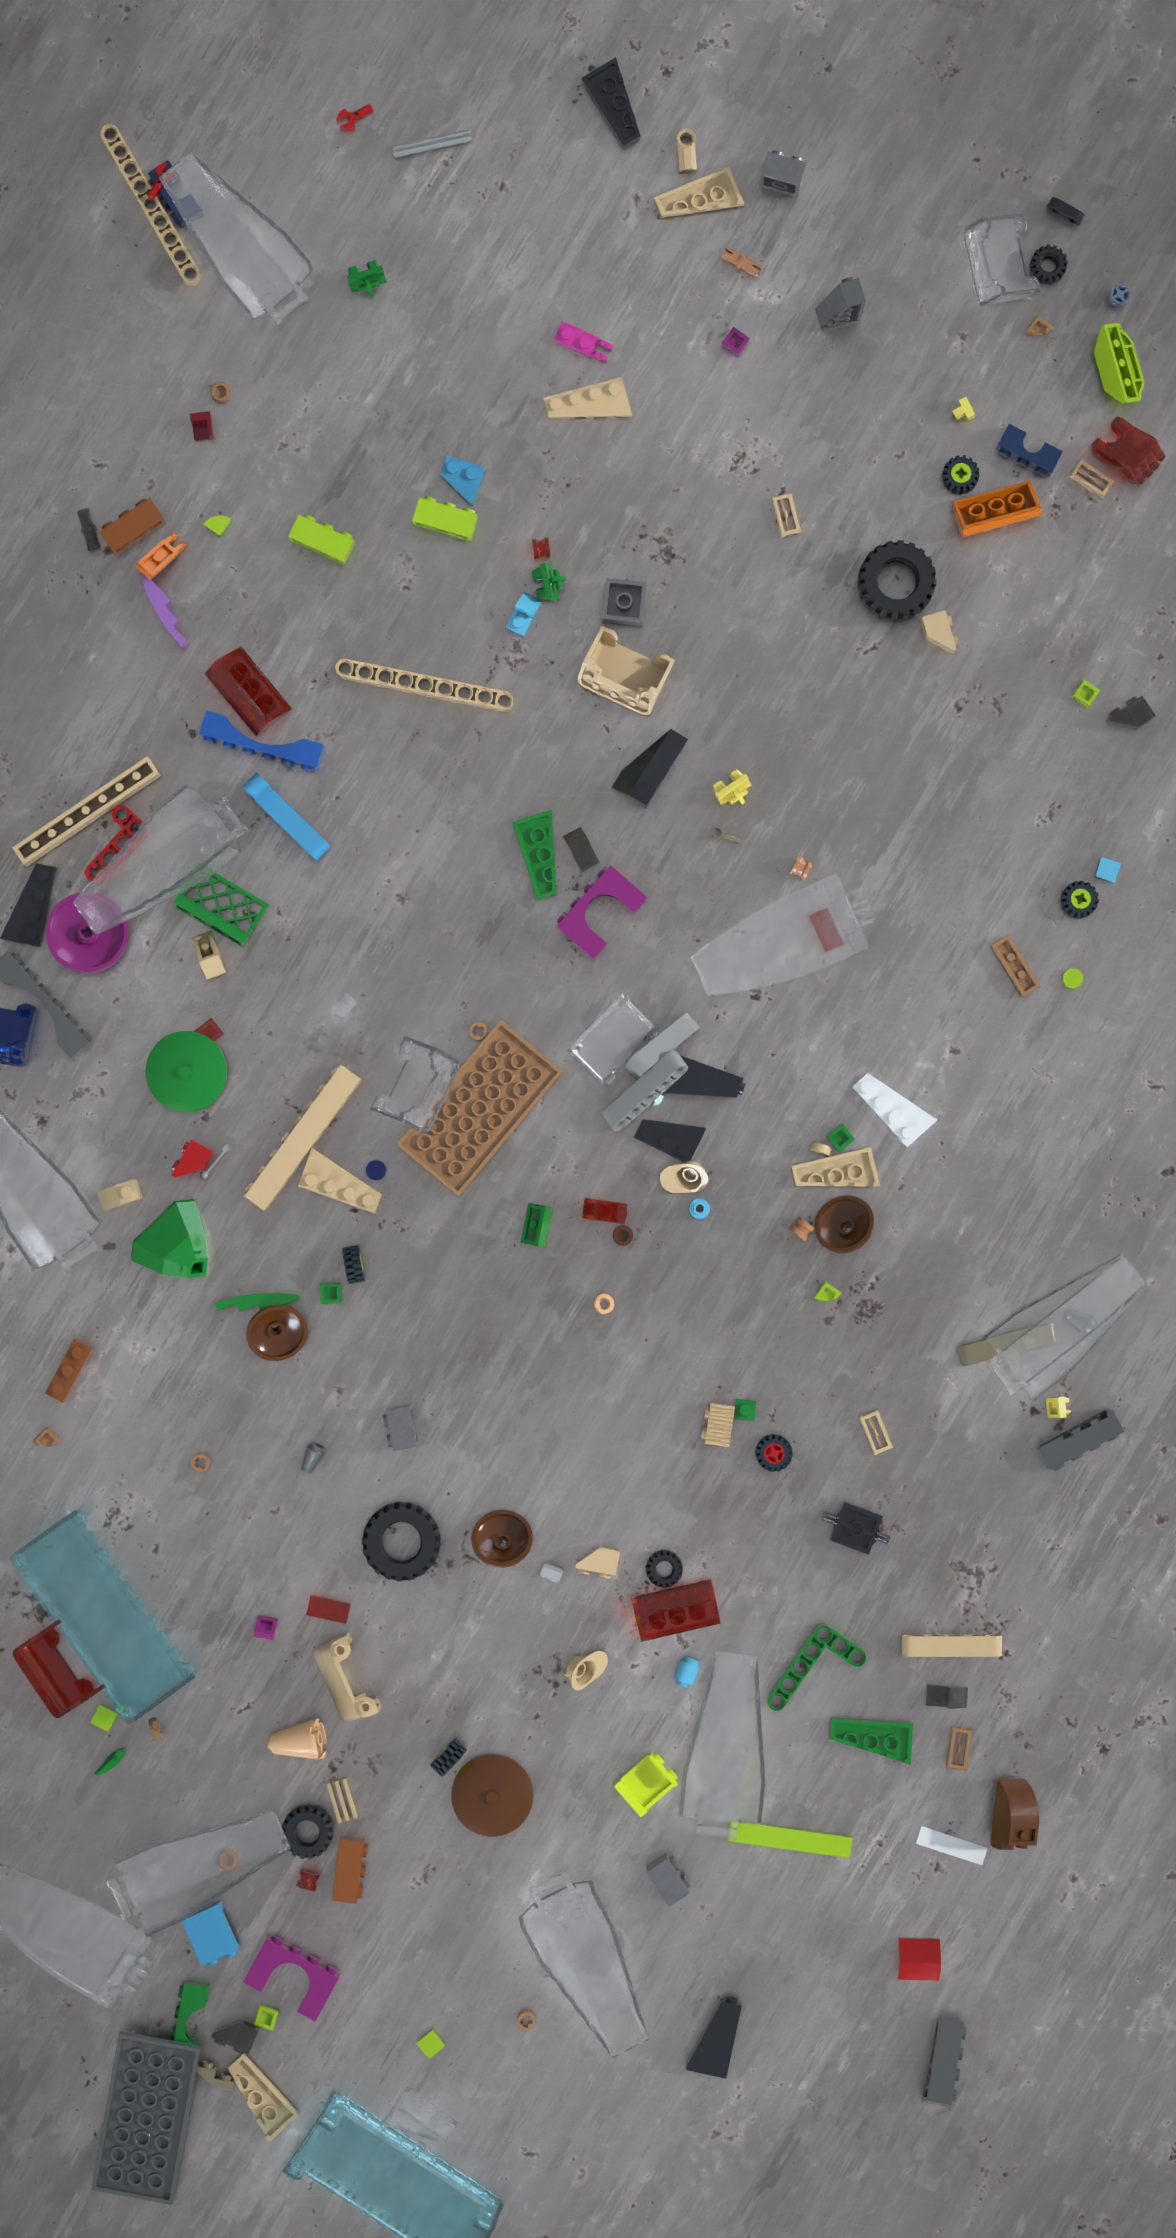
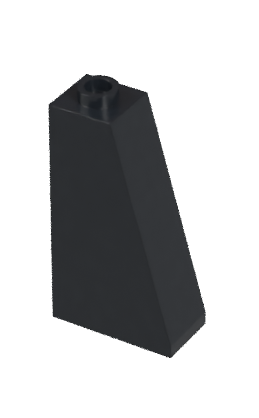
[663,1055,746,1098]
[686,1996,742,2079]

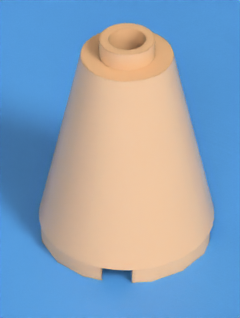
[267,1718,326,1760]

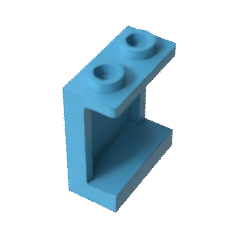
[181,1901,240,1967]

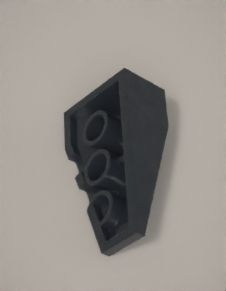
[611,729,688,808]

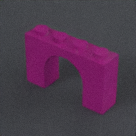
[557,865,647,960]
[243,1935,340,2021]

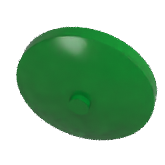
[145,1031,228,1113]

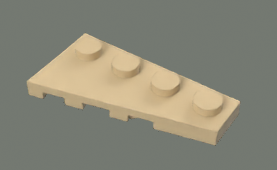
[654,167,744,218]
[791,1147,880,1187]
[228,2053,299,2143]

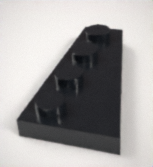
[581,57,641,148]

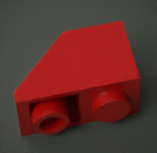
[171,1140,214,1178]

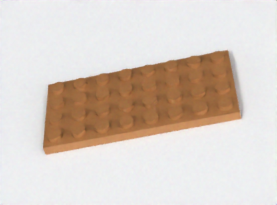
[396,1019,563,1197]

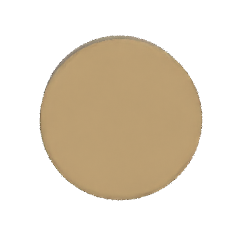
[810,1142,832,1156]

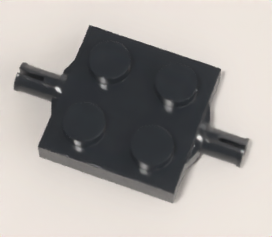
[822,1502,891,1555]

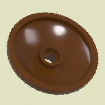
[814,1195,875,1253]
[246,1305,308,1361]
[471,1510,533,1568]

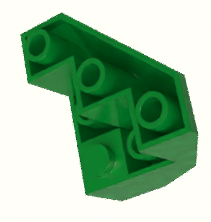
[131,1199,208,1278]

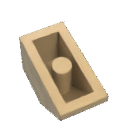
[192,930,226,979]
[97,1179,143,1211]

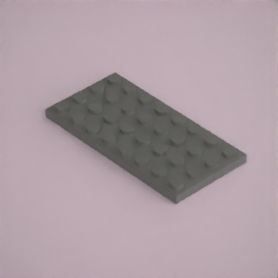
[91,2031,201,2205]

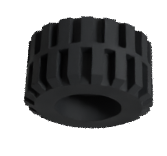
[281,1804,334,1859]

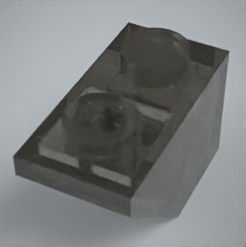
[1106,696,1156,730]
[211,2019,260,2054]

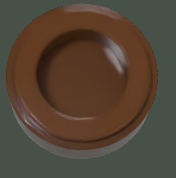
[613,1225,633,1246]

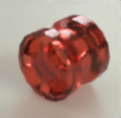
[532,537,550,559]
[296,1869,320,1891]

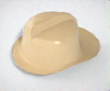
[660,1160,708,1193]
[563,1651,608,1691]

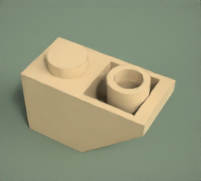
[921,610,959,653]
[575,1546,620,1578]

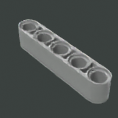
[603,1051,688,1131]

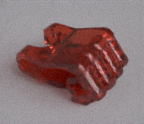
[1091,416,1166,485]

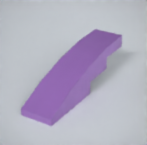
[140,572,189,649]

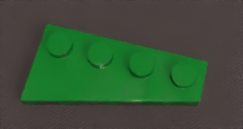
[513,810,557,900]
[830,1718,913,1765]

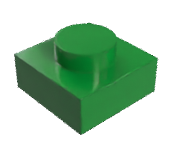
[826,1124,855,1152]
[320,1282,342,1304]
[734,1399,756,1421]

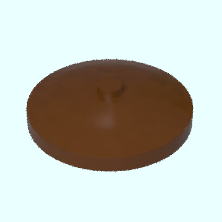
[451,1753,533,1837]

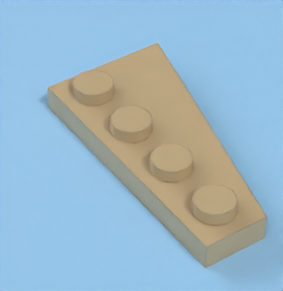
[544,377,632,419]
[298,1148,382,1213]

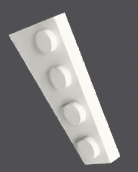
[853,1073,937,1147]

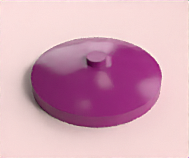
[46,892,128,974]

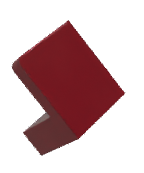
[190,411,215,441]

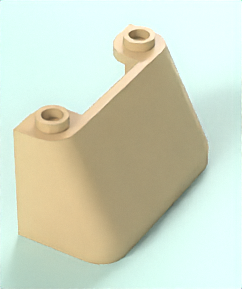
[577,626,675,715]
[314,1632,382,1721]

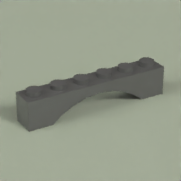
[0,951,91,1059]

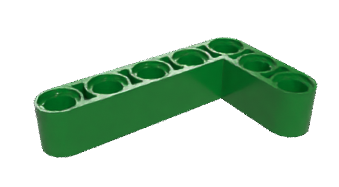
[767,1623,866,1711]

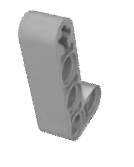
[625,1013,700,1080]

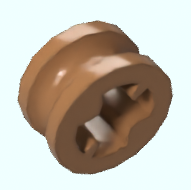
[469,1022,488,1041]
[191,1454,210,1472]
[517,2010,535,2031]

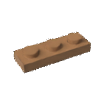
[991,935,1041,997]

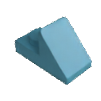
[506,592,542,637]

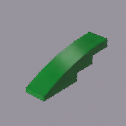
[214,1293,301,1312]

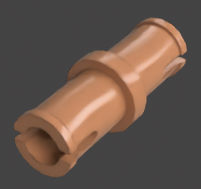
[721,246,763,277]

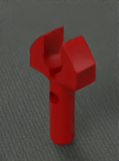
[336,104,373,131]
[147,163,176,199]

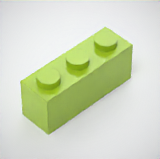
[412,496,478,541]
[288,514,355,565]

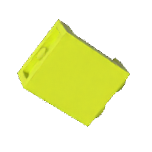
[614,1751,678,1817]

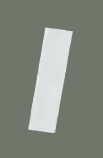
[916,1826,988,1865]

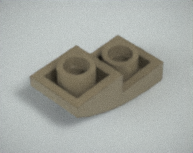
[197,2060,235,2091]

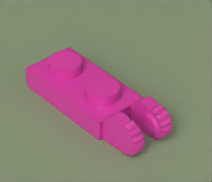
[554,321,613,362]

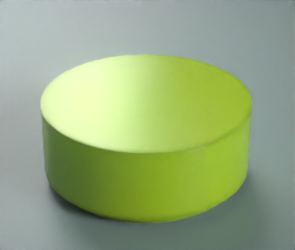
[1062,968,1083,989]

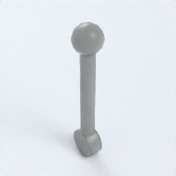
[200,1145,230,1179]

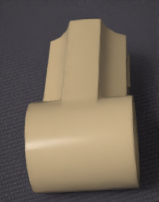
[676,129,697,173]

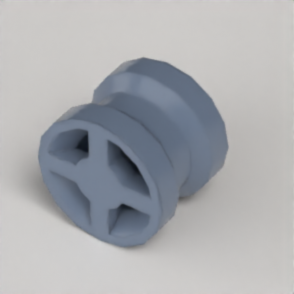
[1108,284,1130,308]

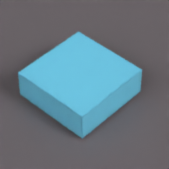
[1095,857,1121,883]

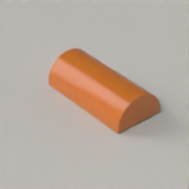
[952,480,1042,538]

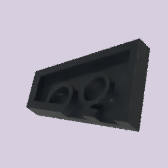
[634,1119,706,1162]

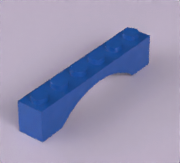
[199,710,325,772]

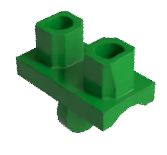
[347,260,386,295]
[532,562,567,601]

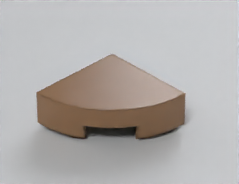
[1025,315,1054,336]
[33,1426,62,1447]
[148,1717,163,1741]

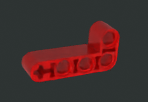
[85,805,147,884]

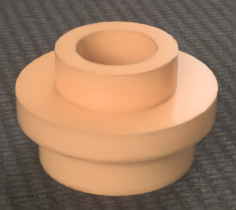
[594,1293,614,1314]

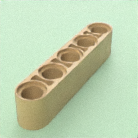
[902,1634,1002,1657]

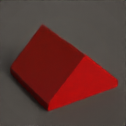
[898,1938,941,1981]

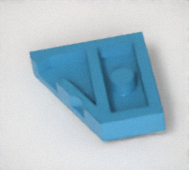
[440,455,485,506]

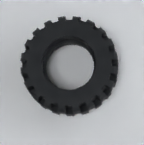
[857,540,937,621]
[362,1502,441,1582]

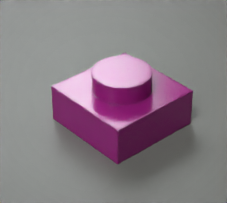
[721,327,750,356]
[253,1616,278,1640]

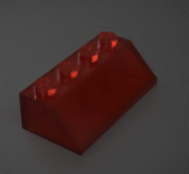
[205,647,292,736]
[631,1579,721,1642]

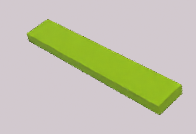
[728,1820,853,1858]

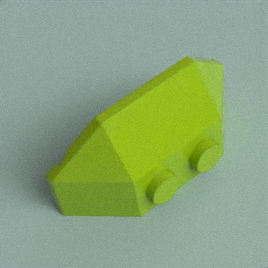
[1094,323,1145,404]

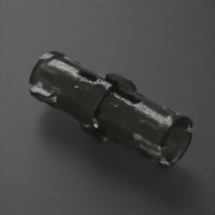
[77,508,101,551]

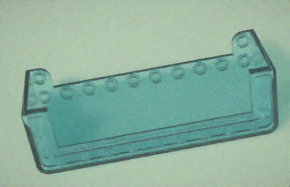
[10,1510,195,1725]
[282,2091,504,2238]

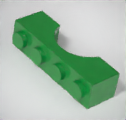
[171,1980,210,2046]

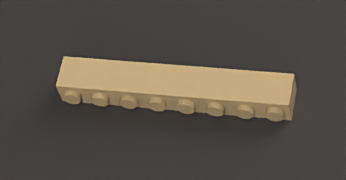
[12,756,161,867]
[244,1065,362,1211]

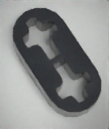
[1047,197,1085,226]

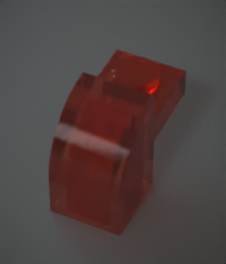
[582,1198,627,1224]

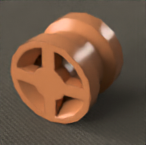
[790,855,813,880]
[789,1217,815,1241]

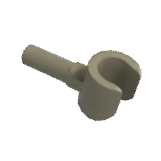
[712,826,740,843]

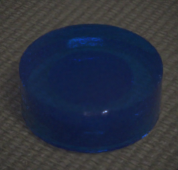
[366,1160,387,1181]

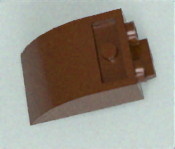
[990,1779,1040,1850]

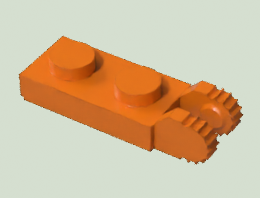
[135,532,187,580]

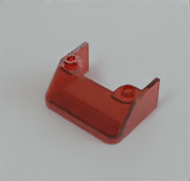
[13,1619,105,1718]

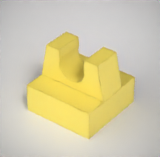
[953,397,976,421]
[1046,1397,1071,1418]

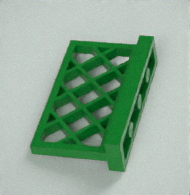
[173,863,269,948]

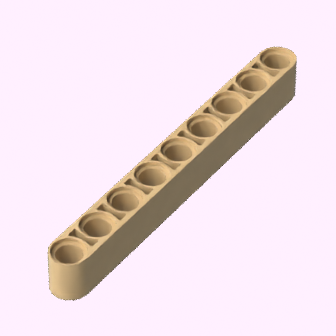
[100,124,201,286]
[335,659,513,712]

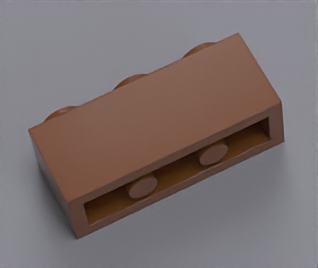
[99,498,165,555]
[45,1339,95,1403]
[332,1836,368,1904]

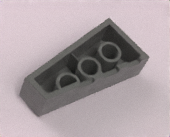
[815,277,866,332]
[1036,1408,1125,1471]
[922,2017,967,2107]

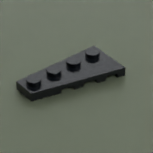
[0,863,57,947]

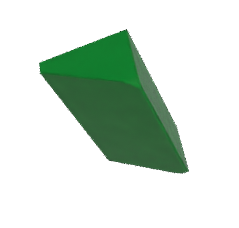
[521,1203,553,1247]

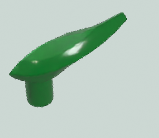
[94,1748,125,1776]

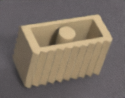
[701,1402,735,1447]

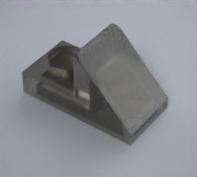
[563,827,600,872]
[925,1684,968,1709]

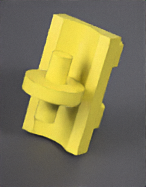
[713,769,752,806]

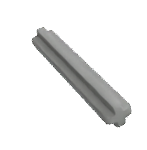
[392,129,471,157]

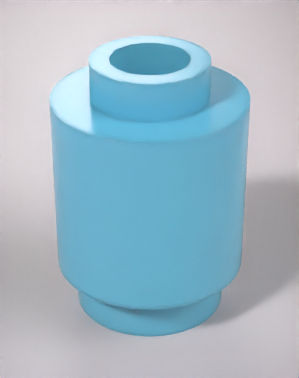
[689,1198,710,1219]
[674,1656,700,1688]

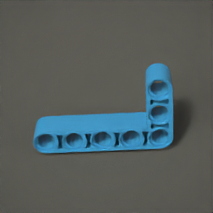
[242,772,331,861]

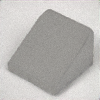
[540,1562,564,1583]

